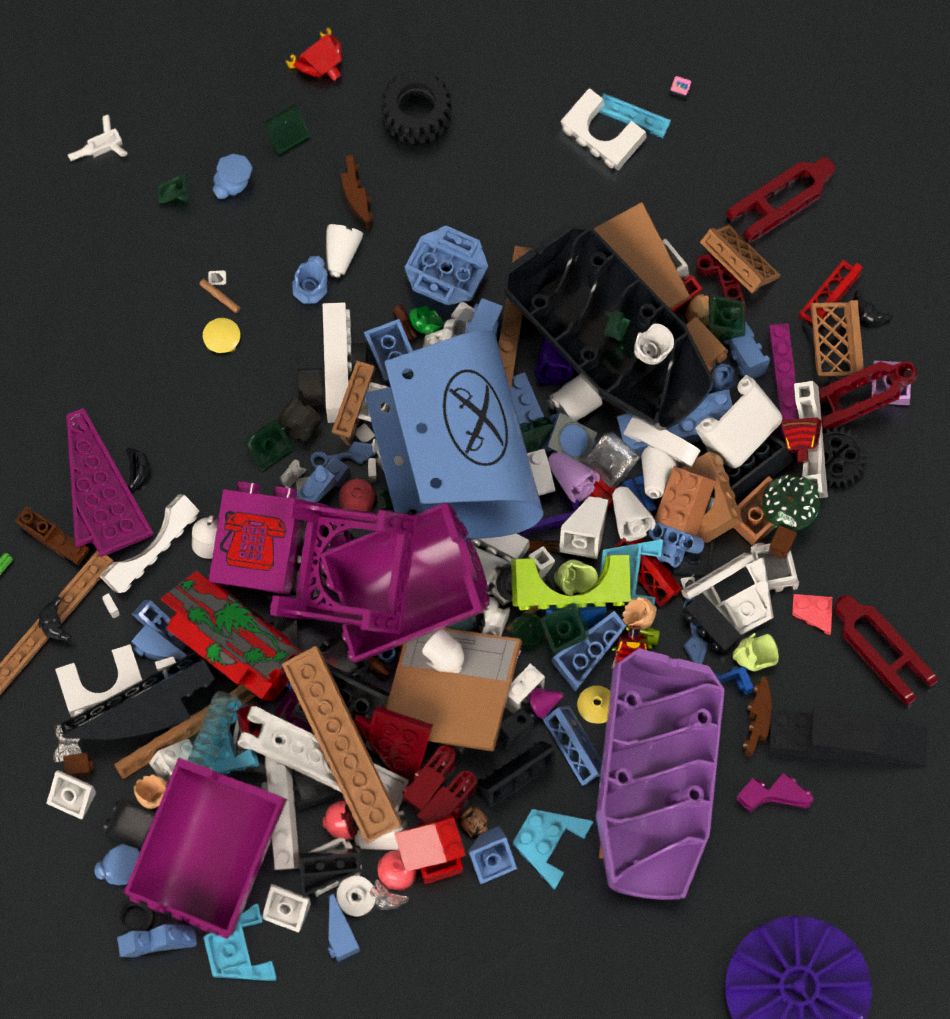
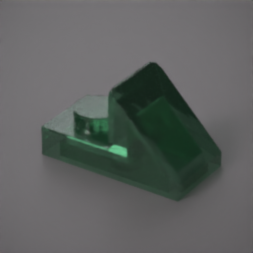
[157,174,188,204]

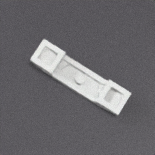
[623,417,700,468]

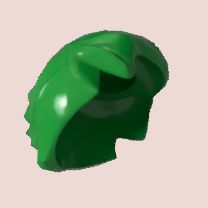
[409,306,445,334]

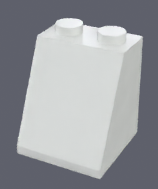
[560,496,608,559]

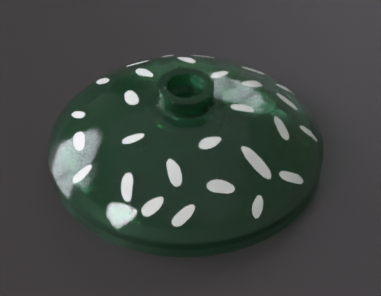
[762,474,820,531]

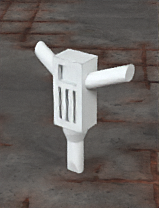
[68,115,128,161]

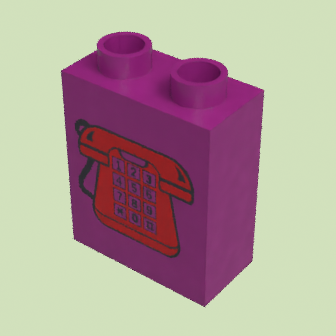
[209,481,305,595]

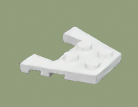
[697,558,774,635]

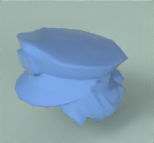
[213,154,252,199]
[292,256,328,304]
[94,844,140,885]

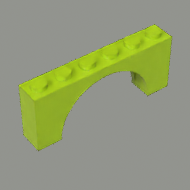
[511,555,631,610]

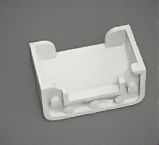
[695,375,783,468]

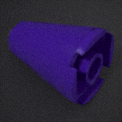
[535,337,573,385]

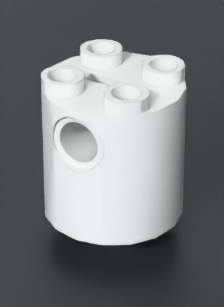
[547,375,602,422]

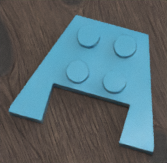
[599,539,664,606]
[195,699,259,775]
[513,809,593,889]
[204,904,277,981]

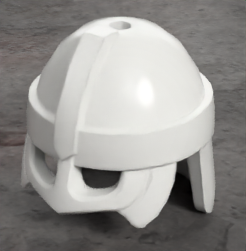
[634,324,674,364]
[192,515,218,559]
[422,629,464,673]

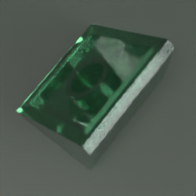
[709,295,746,341]
[245,418,294,470]
[540,603,589,654]

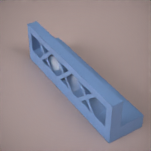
[543,705,602,786]

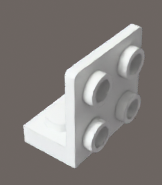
[149,739,201,783]

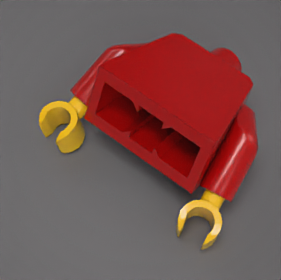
[286,28,342,81]

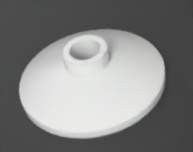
[336,876,376,916]

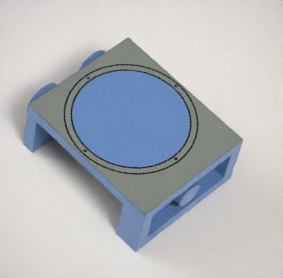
[539,413,597,465]

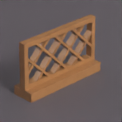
[700,225,780,293]
[811,300,864,377]
[332,361,376,446]

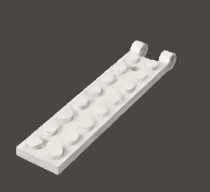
[237,707,409,812]

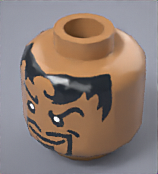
[459,807,489,836]

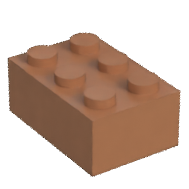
[655,466,716,535]
[733,476,796,546]

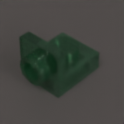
[603,310,630,341]

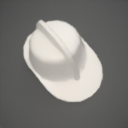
[443,308,474,338]

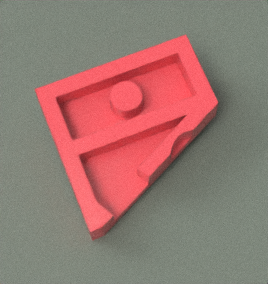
[792,594,832,635]

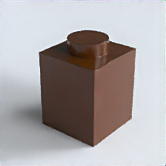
[769,525,797,559]
[63,753,94,779]

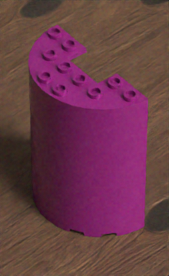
[320,503,490,663]
[124,757,287,939]

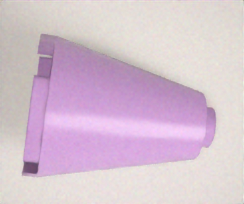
[548,452,600,503]

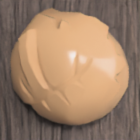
[685,294,718,326]
[622,597,656,630]
[134,774,168,809]

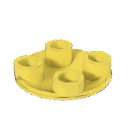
[203,318,240,353]

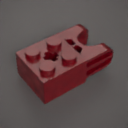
[402,746,455,815]
[417,771,476,825]

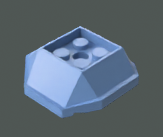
[404,226,488,305]

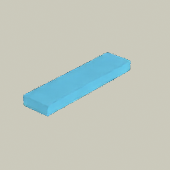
[599,94,671,138]

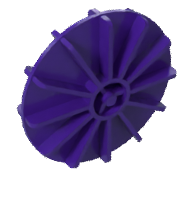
[725,915,872,1019]

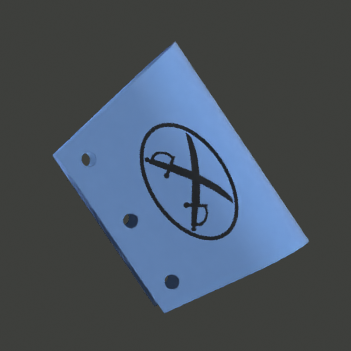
[364,330,543,539]

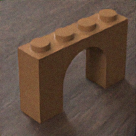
[686,316,729,373]
[681,451,742,543]

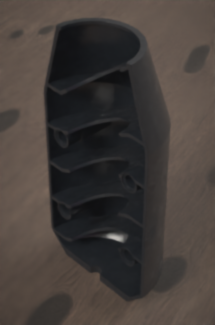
[505,225,714,431]

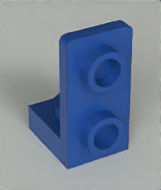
[715,666,754,695]

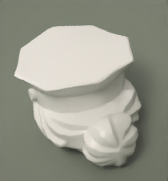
[479,596,510,636]

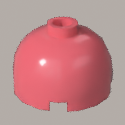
[338,478,377,512]
[322,800,357,840]
[377,850,417,890]

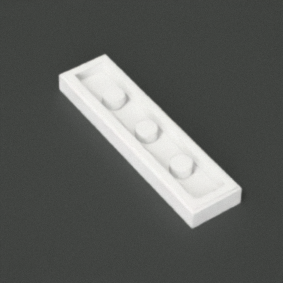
[681,552,755,599]

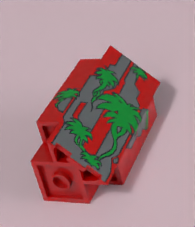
[160,571,302,701]

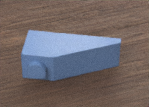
[132,600,187,651]
[131,624,187,662]
[327,894,360,962]

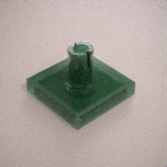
[263,104,310,154]

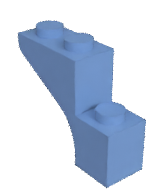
[297,456,351,503]
[117,924,197,957]

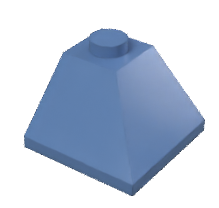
[468,826,517,884]

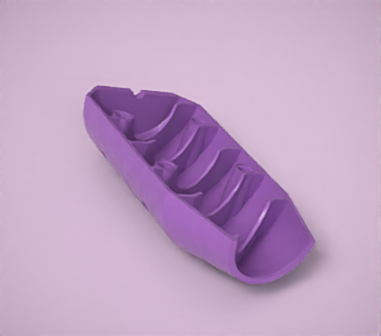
[596,648,725,900]

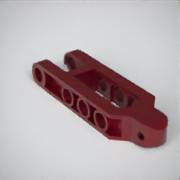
[726,157,835,243]
[819,361,918,433]
[835,595,938,706]

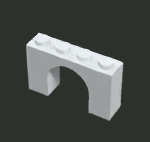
[561,88,647,171]
[56,644,142,717]

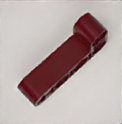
[696,253,746,323]

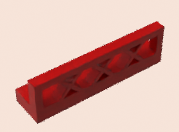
[799,260,863,325]
[614,538,682,607]

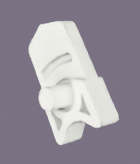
[280,459,306,487]

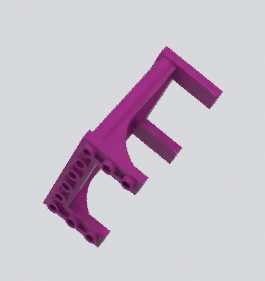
[270,498,418,634]

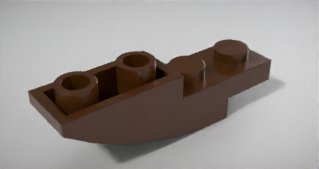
[340,155,373,229]
[15,506,90,565]
[743,676,772,758]

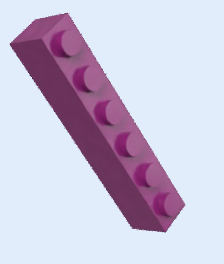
[768,324,799,438]

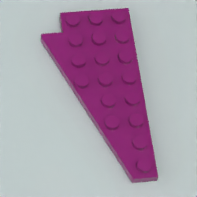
[66,408,153,557]

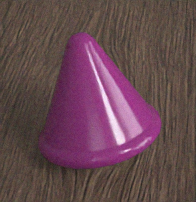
[529,687,563,719]

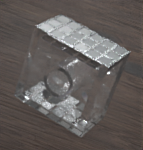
[583,432,641,488]

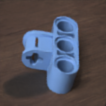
[649,523,704,567]

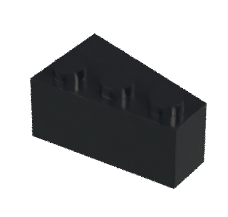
[298,848,361,898]

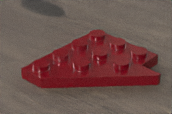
[354,706,433,784]

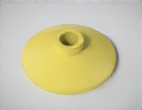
[577,686,610,724]

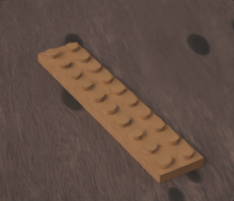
[282,646,403,844]

